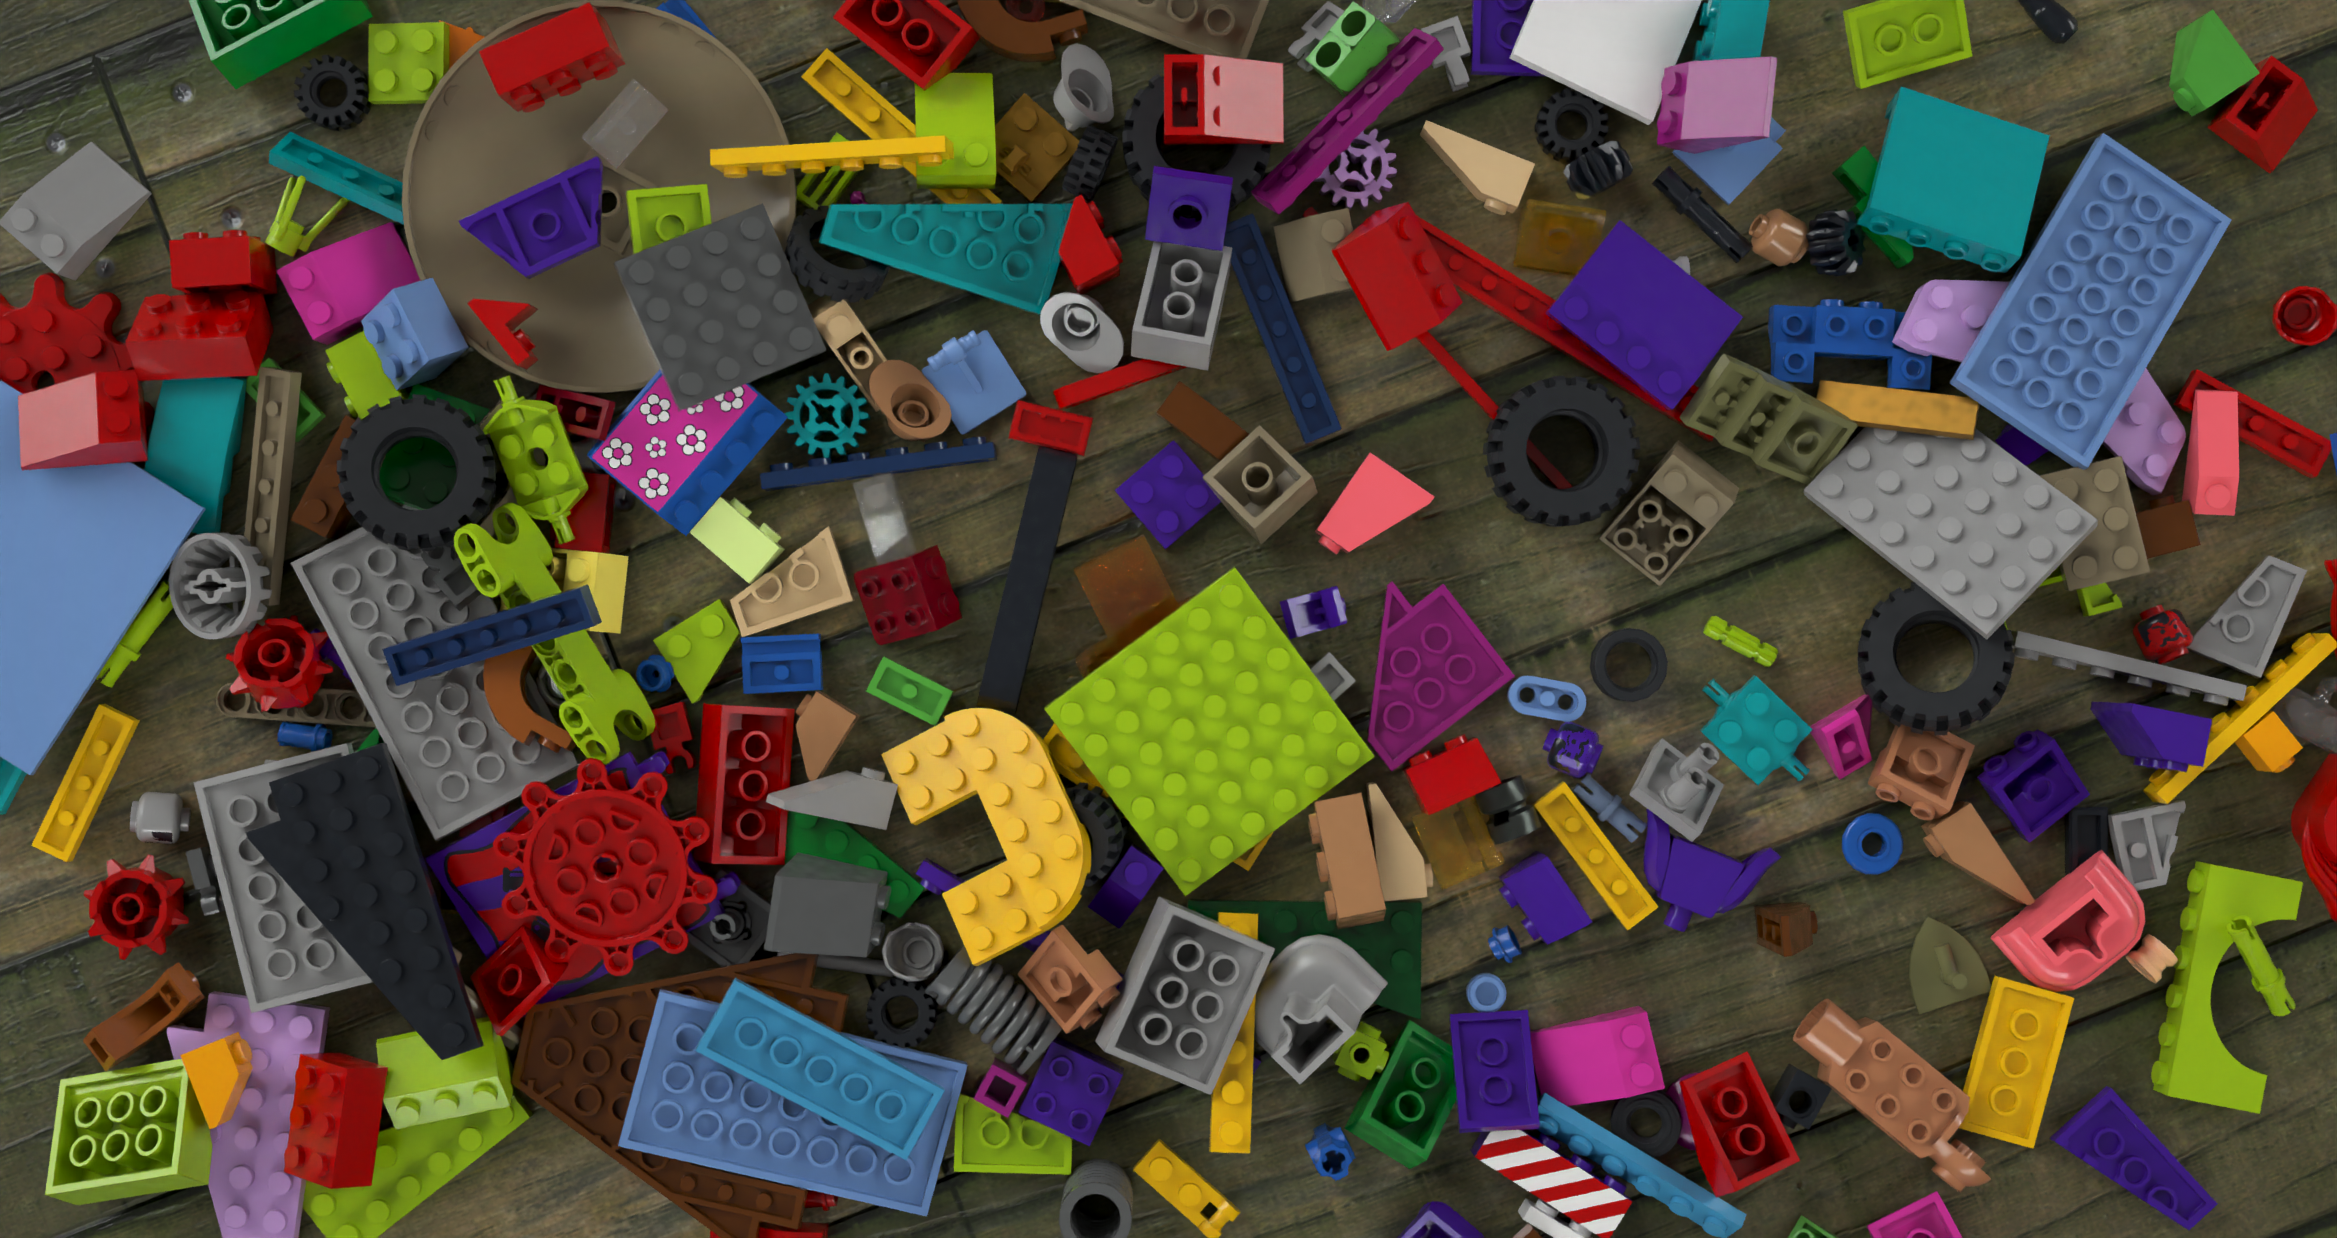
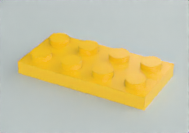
[1959,975,2074,1149]

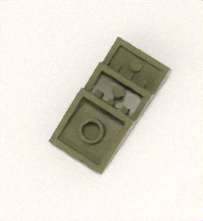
[1679,353,1858,485]

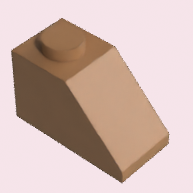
[795,691,860,781]

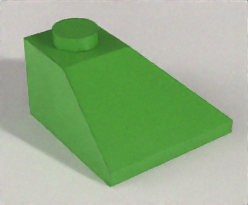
[2169,9,2260,116]

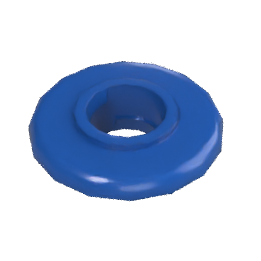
[1842,813,1903,875]

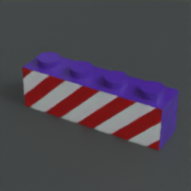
[1470,1130,1632,1238]

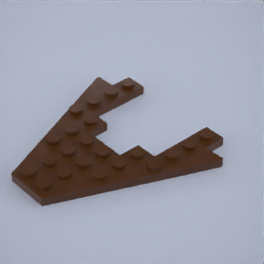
[511,953,850,1238]

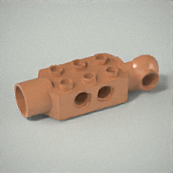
[1793,999,1991,1193]

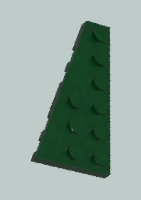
[1188,899,1422,1019]

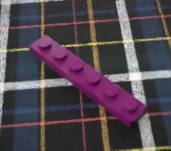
[1251,28,1444,215]

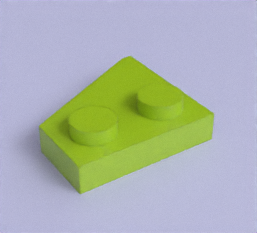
[653,599,741,704]

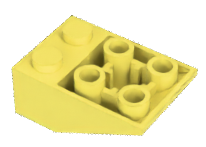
[500,548,629,634]

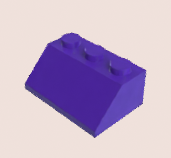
[2090,702,2212,772]

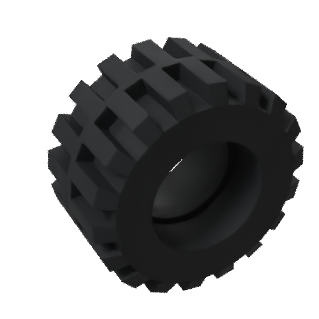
[1063,782,1129,887]

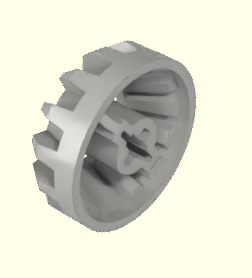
[169,532,272,639]

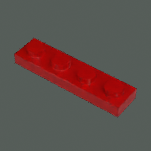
[2174,369,2332,478]

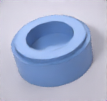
[1466,973,1506,1012]

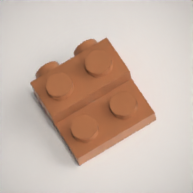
[1867,724,1975,821]
[1018,924,1123,1034]

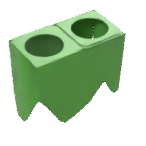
[1305,1,1399,98]

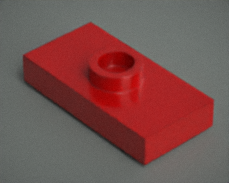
[1008,400,1093,457]

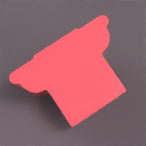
[1991,850,2146,992]

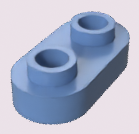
[1507,675,1586,722]

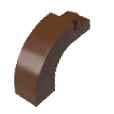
[957,0,1088,62]

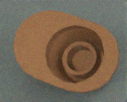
[869,360,952,442]

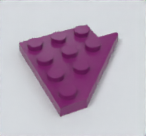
[1367,581,1515,772]

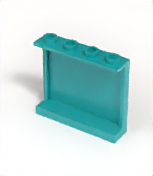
[1857,87,2050,273]

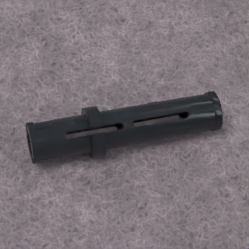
[1651,165,1753,263]

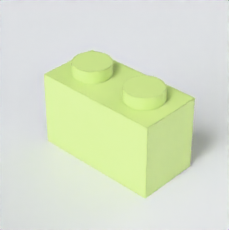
[690,497,785,584]

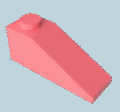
[2182,390,2239,516]

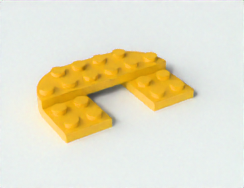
[881,708,1091,966]

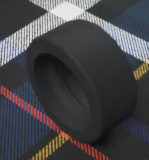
[1590,628,1668,702]

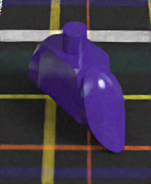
[1643,808,1781,932]

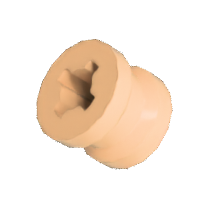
[2126,934,2178,983]

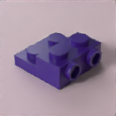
[1977,729,2090,843]

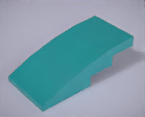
[144,376,247,534]

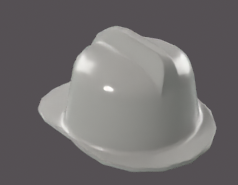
[1053,43,1114,131]
[1040,292,1124,373]

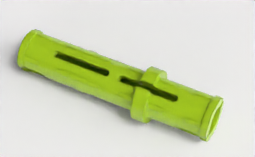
[96,579,173,688]
[2226,915,2296,1016]

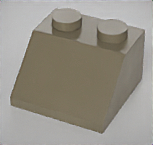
[1273,208,1354,303]
[1202,425,1318,544]

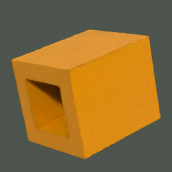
[2234,711,2303,773]

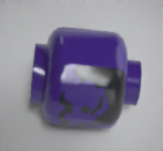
[1542,721,1604,778]

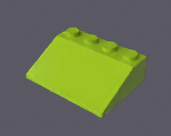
[45,1059,213,1205]

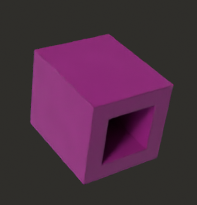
[974,1057,1029,1118]

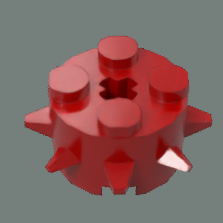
[226,615,333,712]
[84,854,189,960]

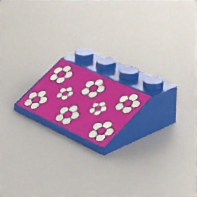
[586,369,788,536]

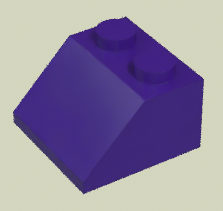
[1498,851,1592,945]

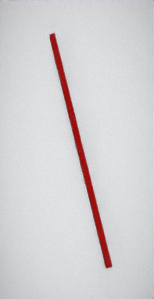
[1302,207,1573,489]

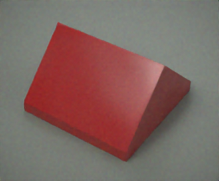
[470,925,569,1036]

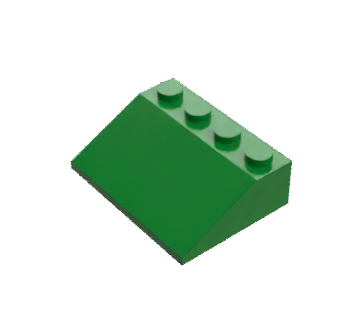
[189,0,373,89]

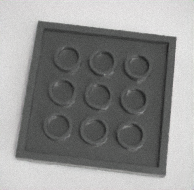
[614,203,826,412]

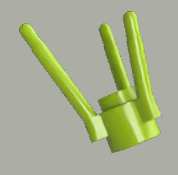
[265,176,350,257]

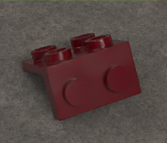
[854,545,962,645]

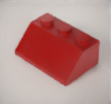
[833,0,980,91]
[1331,202,1463,351]

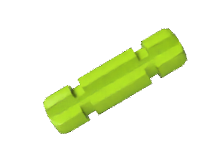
[1703,616,1778,667]

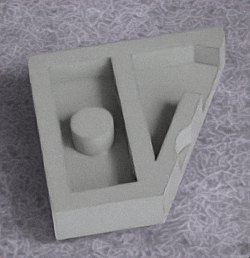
[2108,800,2186,891]

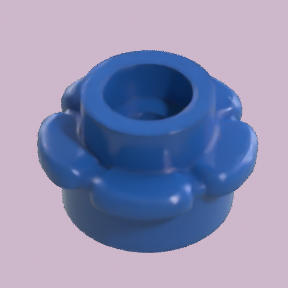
[636,654,674,693]
[1488,925,1522,963]

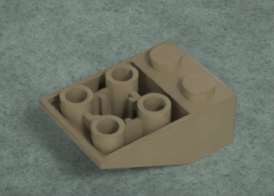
[1599,440,1739,586]

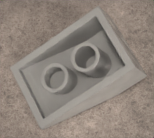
[0,142,152,281]

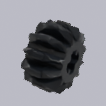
[1563,141,1633,200]
[1806,209,1866,276]

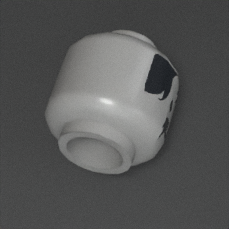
[130,792,191,844]

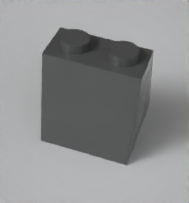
[764,852,891,957]

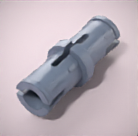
[1572,773,1647,843]

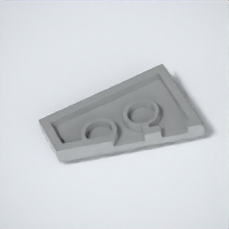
[2187,555,2307,679]

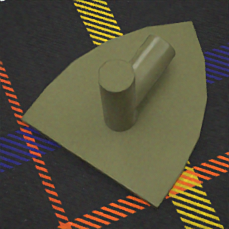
[1909,917,1991,1015]

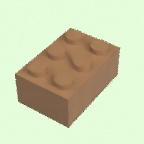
[1308,793,1386,930]

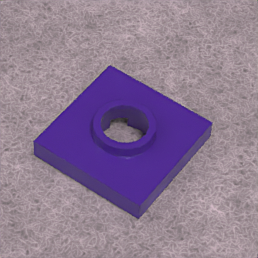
[1145,166,1233,251]

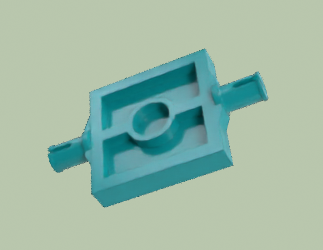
[1700,675,1813,785]

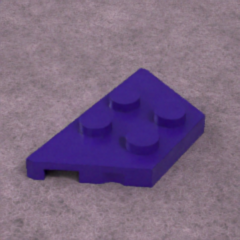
[459,156,603,279]

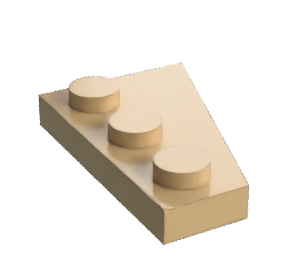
[730,526,855,637]

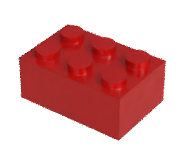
[479,2,625,113]
[125,290,274,381]
[284,1052,388,1189]

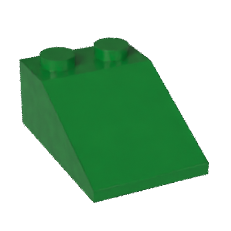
[1344,1020,1456,1169]

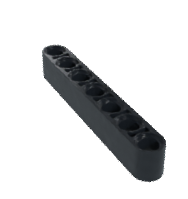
[977,446,1078,716]

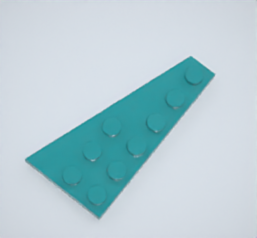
[819,203,1073,315]

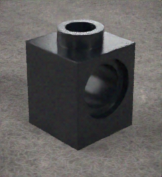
[1770,1063,1832,1129]

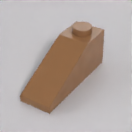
[1921,801,2036,906]

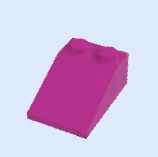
[276,222,421,345]
[1530,1006,1665,1106]

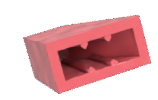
[1315,452,1434,555]

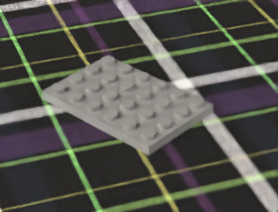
[1804,389,2098,639]
[193,743,373,1013]

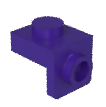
[1280,586,1347,639]

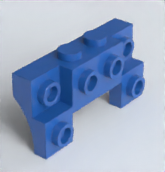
[1768,299,1932,391]

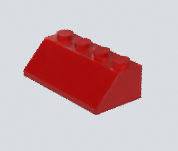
[693,703,795,865]

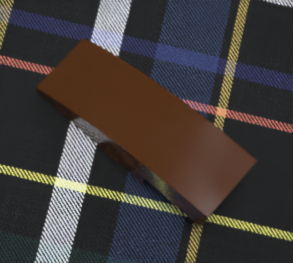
[1156,381,1249,462]

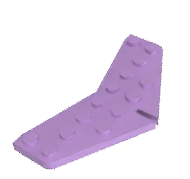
[1892,279,2186,496]

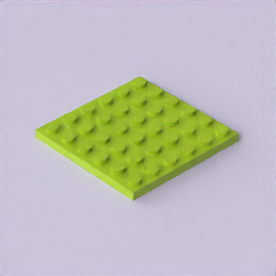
[1044,567,1375,896]

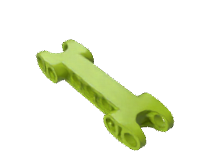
[454,503,655,765]

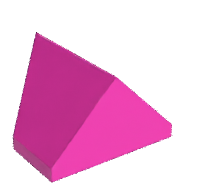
[1810,694,1873,780]

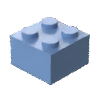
[361,278,469,391]

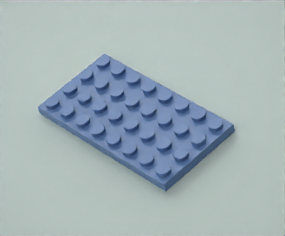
[1950,133,2232,470]
[618,989,968,1217]

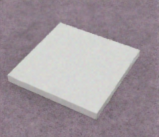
[1509,0,1702,125]

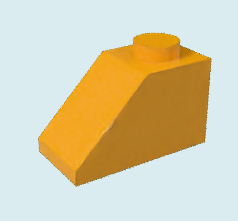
[180,1032,253,1129]

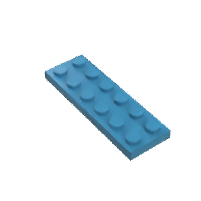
[695,978,945,1160]

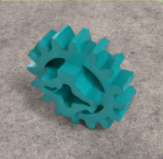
[784,373,871,458]

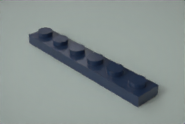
[1223,213,1342,445]
[760,437,997,491]
[382,584,602,686]

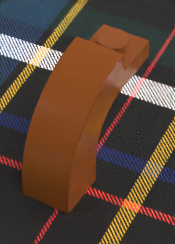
[483,646,576,753]
[83,962,205,1072]

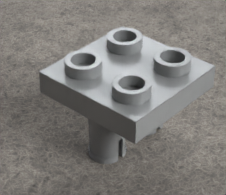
[1629,739,1724,842]

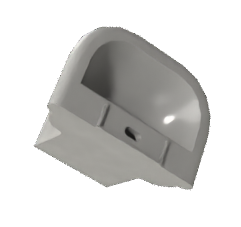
[1254,934,1388,1084]

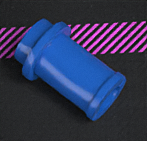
[277,721,332,752]

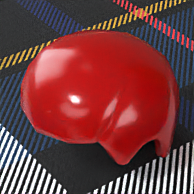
[2272,286,2337,346]

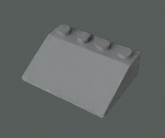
[1095,896,1275,1095]

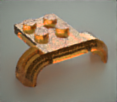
[1073,534,1197,678]

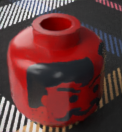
[2132,604,2193,665]

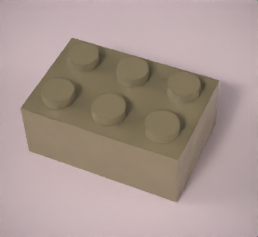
[2039,456,2150,591]

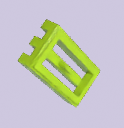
[797,132,859,210]

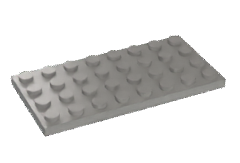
[291,505,579,841]

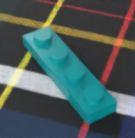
[269,132,404,225]

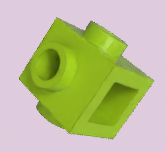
[1332,1021,1389,1082]

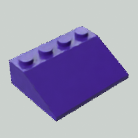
[1545,220,1743,410]

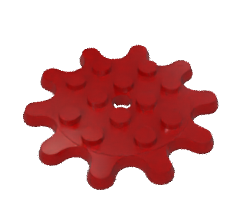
[0,272,155,428]
[493,758,718,976]

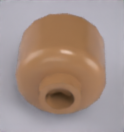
[1749,208,1809,267]

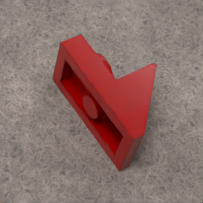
[467,298,538,370]

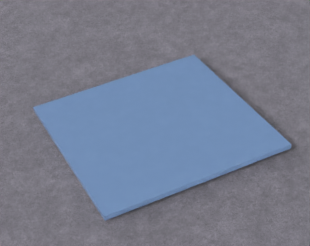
[0,380,206,775]

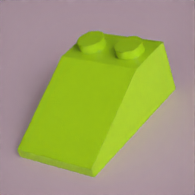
[915,73,996,189]

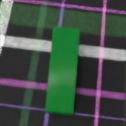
[1832,145,1914,269]

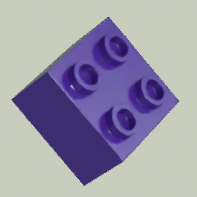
[1018,1036,1124,1146]

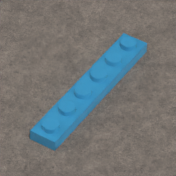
[1537,1093,1747,1238]

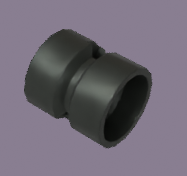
[1474,775,1541,845]

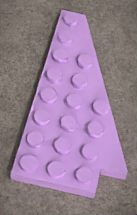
[167,991,330,1238]

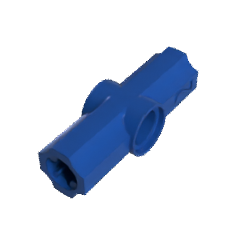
[1305,1123,1356,1181]

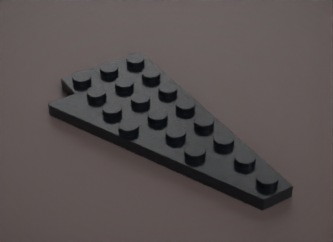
[246,743,484,1060]

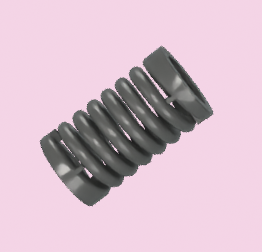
[924,945,1062,1075]
[1059,1158,1133,1238]

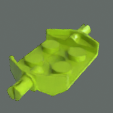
[482,375,589,544]

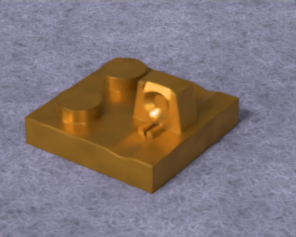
[995,93,1080,203]

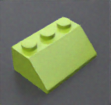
[376,1017,514,1129]

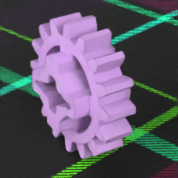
[1314,129,1397,210]

